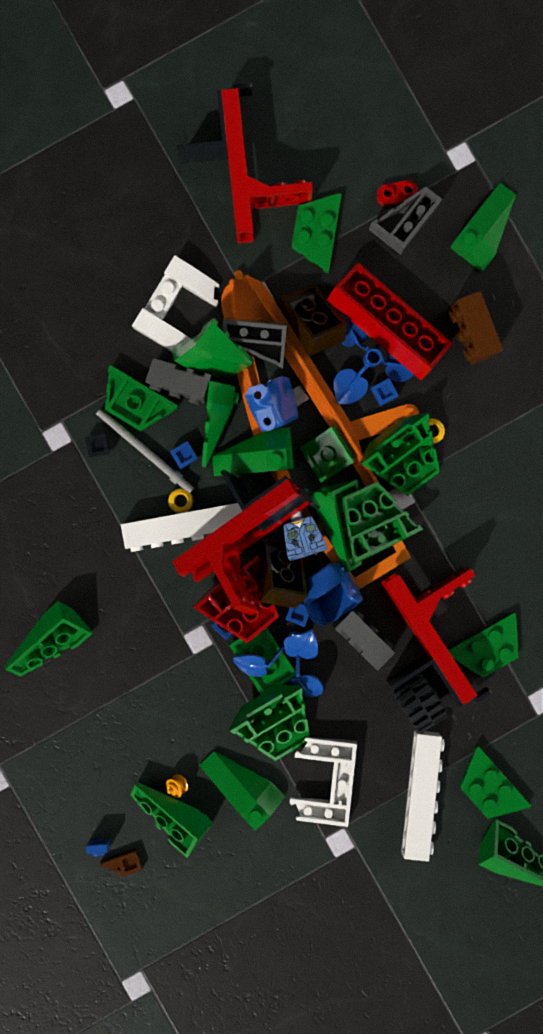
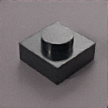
[85,433,110,458]

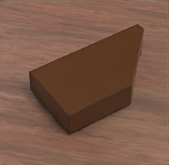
[100,848,143,877]

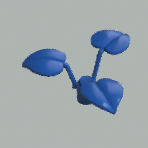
[333,314,414,404]
[232,629,324,697]

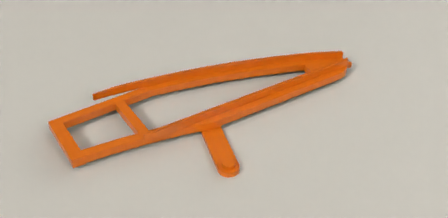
[221,270,419,589]

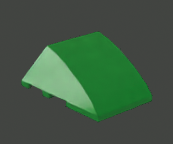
[172,318,254,378]
[360,412,440,496]
[342,482,423,563]
[229,685,310,761]

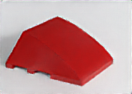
[193,555,279,643]

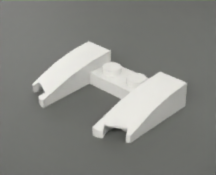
[132,255,219,351]
[290,737,357,827]

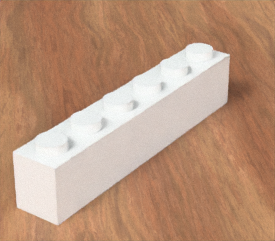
[121,503,242,552]
[401,730,445,861]

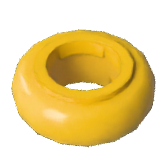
[428,419,445,444]
[168,488,194,513]

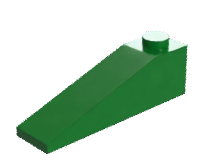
[450,183,516,272]
[202,381,239,468]
[212,427,294,476]
[312,480,362,572]
[5,601,92,677]
[199,751,285,831]
[131,782,213,858]
[478,819,543,887]

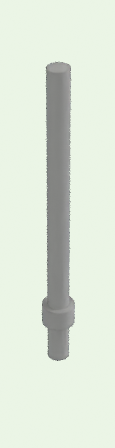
[96,408,194,493]

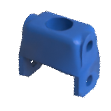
[245,376,298,432]
[304,562,363,627]

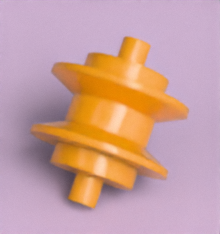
[166,774,188,798]

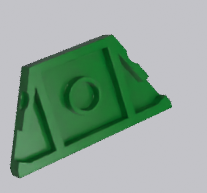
[292,193,342,273]
[105,365,179,432]
[448,612,519,678]
[459,745,531,819]

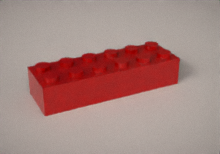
[327,263,453,380]

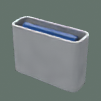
[293,385,309,407]

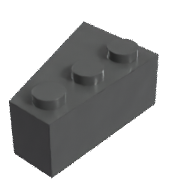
[369,187,442,255]
[222,317,288,368]
[145,358,213,405]
[332,609,395,671]

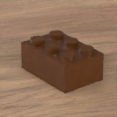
[449,291,503,366]

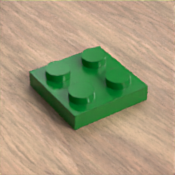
[300,426,356,483]

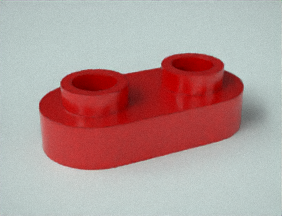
[377,180,418,207]

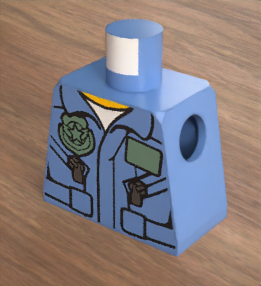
[284,511,328,561]

